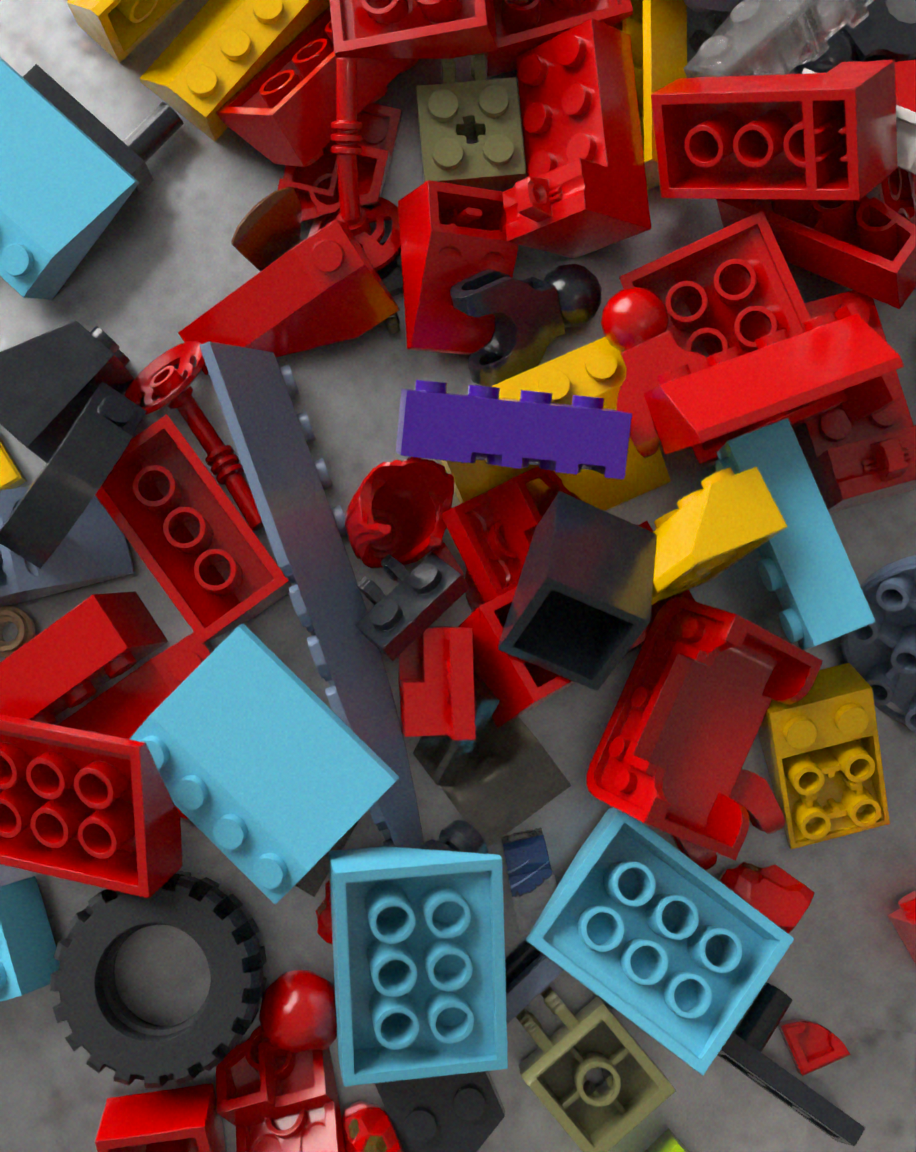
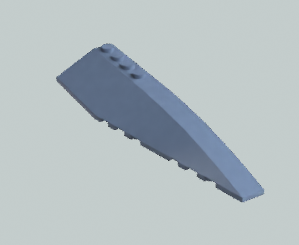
[199,342,424,849]

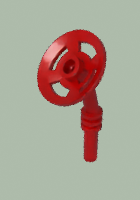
[309,58,401,271]
[124,341,264,531]

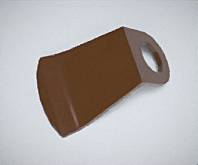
[231,187,303,272]

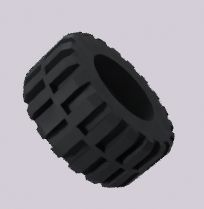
[50,871,267,1088]

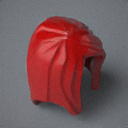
[345,457,454,569]

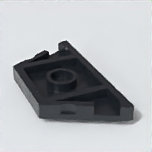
[375,1071,505,1152]

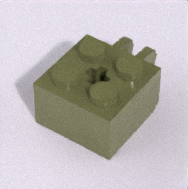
[416,53,526,192]
[516,986,676,1152]

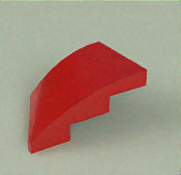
[277,103,403,222]
[440,466,582,603]
[398,626,476,741]
[216,1025,345,1152]

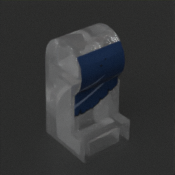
[500,827,557,936]

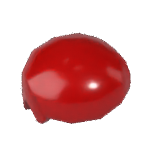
[259,970,337,1054]

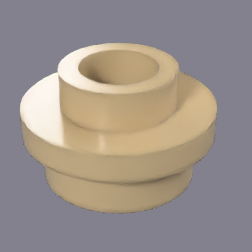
[0,606,35,658]

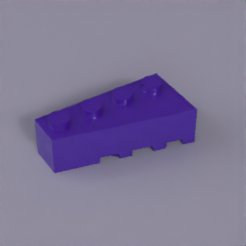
[396,380,632,480]

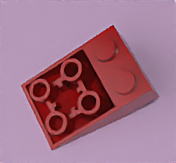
[398,180,519,355]

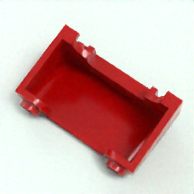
[587,597,823,861]

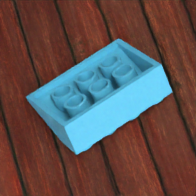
[0,57,140,300]
[715,418,876,650]
[130,623,399,905]
[526,808,794,1075]
[328,846,508,1087]

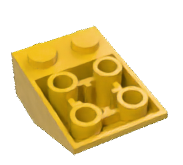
[758,663,890,849]

